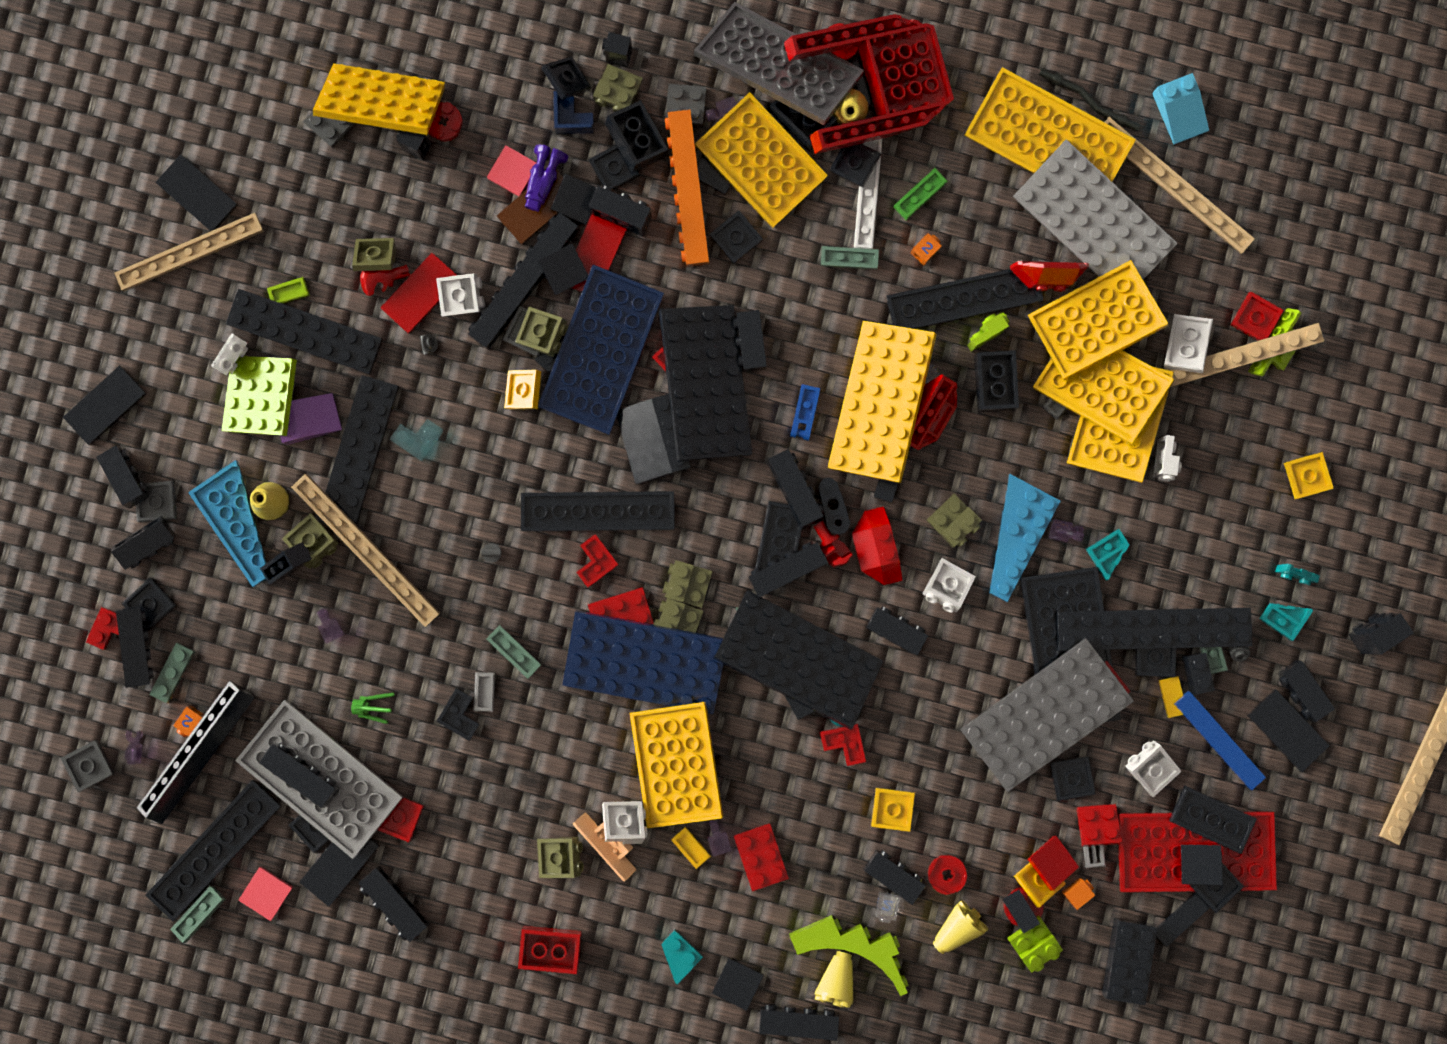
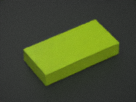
[267,277,310,304]

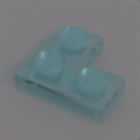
[390,419,444,461]

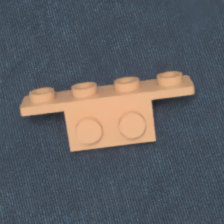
[573,812,636,882]

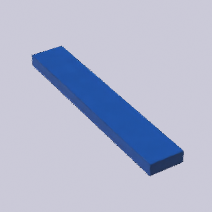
[1174,691,1266,790]

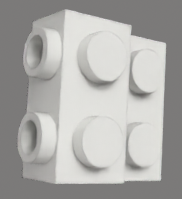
[436,273,485,316]
[211,333,248,376]
[1153,435,1182,482]
[923,558,976,613]
[1125,740,1182,797]
[602,801,647,844]

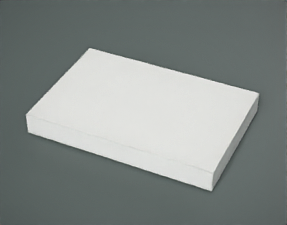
[1164,314,1213,373]

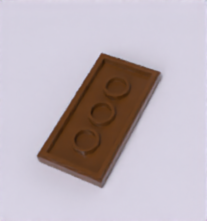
[497,170,563,245]

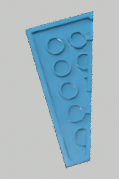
[188,460,267,587]
[989,474,1060,602]

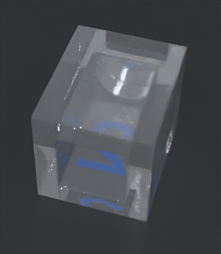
[875,892,900,923]

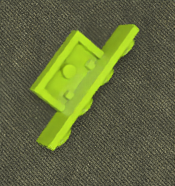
[1248,308,1301,376]

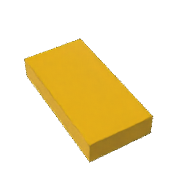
[1158,676,1183,718]
[671,826,711,869]

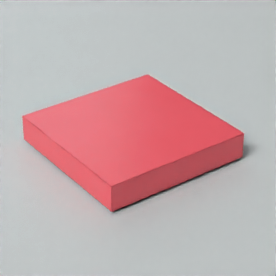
[487,145,536,197]
[238,867,293,921]

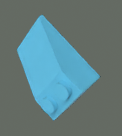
[1152,73,1209,145]

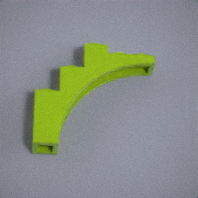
[789,915,909,996]

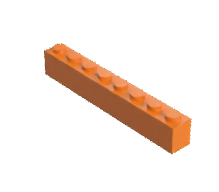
[665,110,709,267]

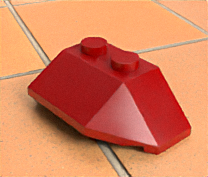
[1010,261,1089,292]
[910,374,957,450]
[852,506,903,585]

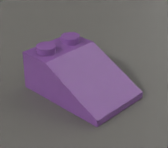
[280,393,342,445]

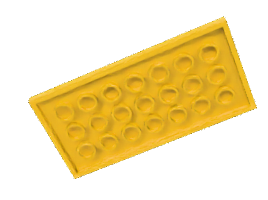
[964,67,1136,182]
[827,321,937,483]

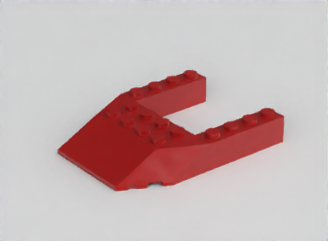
[784,14,954,154]

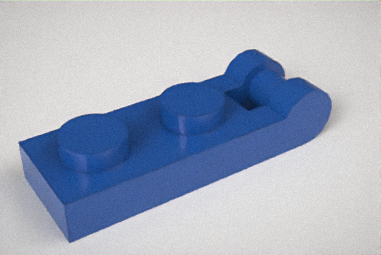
[790,384,820,441]

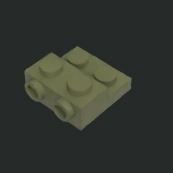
[593,64,643,112]
[352,238,396,271]
[515,307,568,357]
[926,494,982,548]
[282,513,339,569]
[662,560,712,608]
[654,598,704,633]
[537,837,584,878]

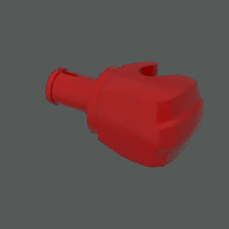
[360,264,410,296]
[813,521,853,568]

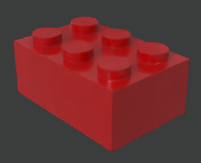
[518,926,582,974]

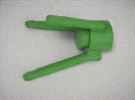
[351,693,395,724]

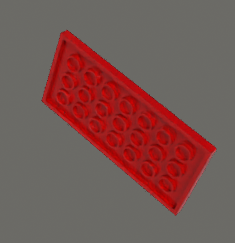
[1118,811,1277,892]

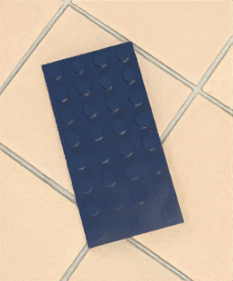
[538,265,664,435]
[562,610,723,714]

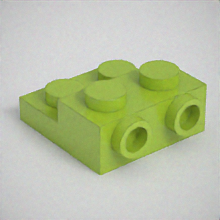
[967,313,1009,352]
[1007,916,1063,973]

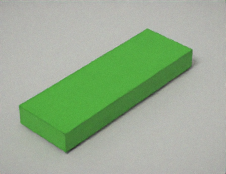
[893,168,948,220]

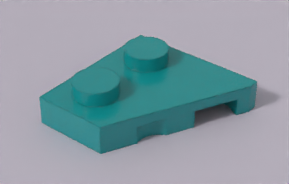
[1086,529,1129,580]
[1275,564,1320,586]
[1259,603,1313,641]
[661,929,703,985]

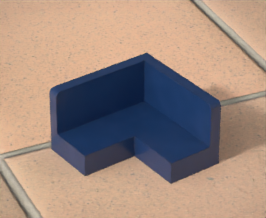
[553,91,594,134]

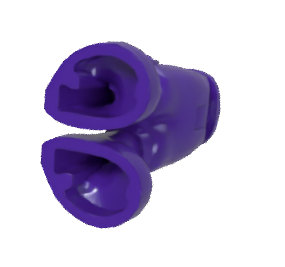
[525,144,569,212]

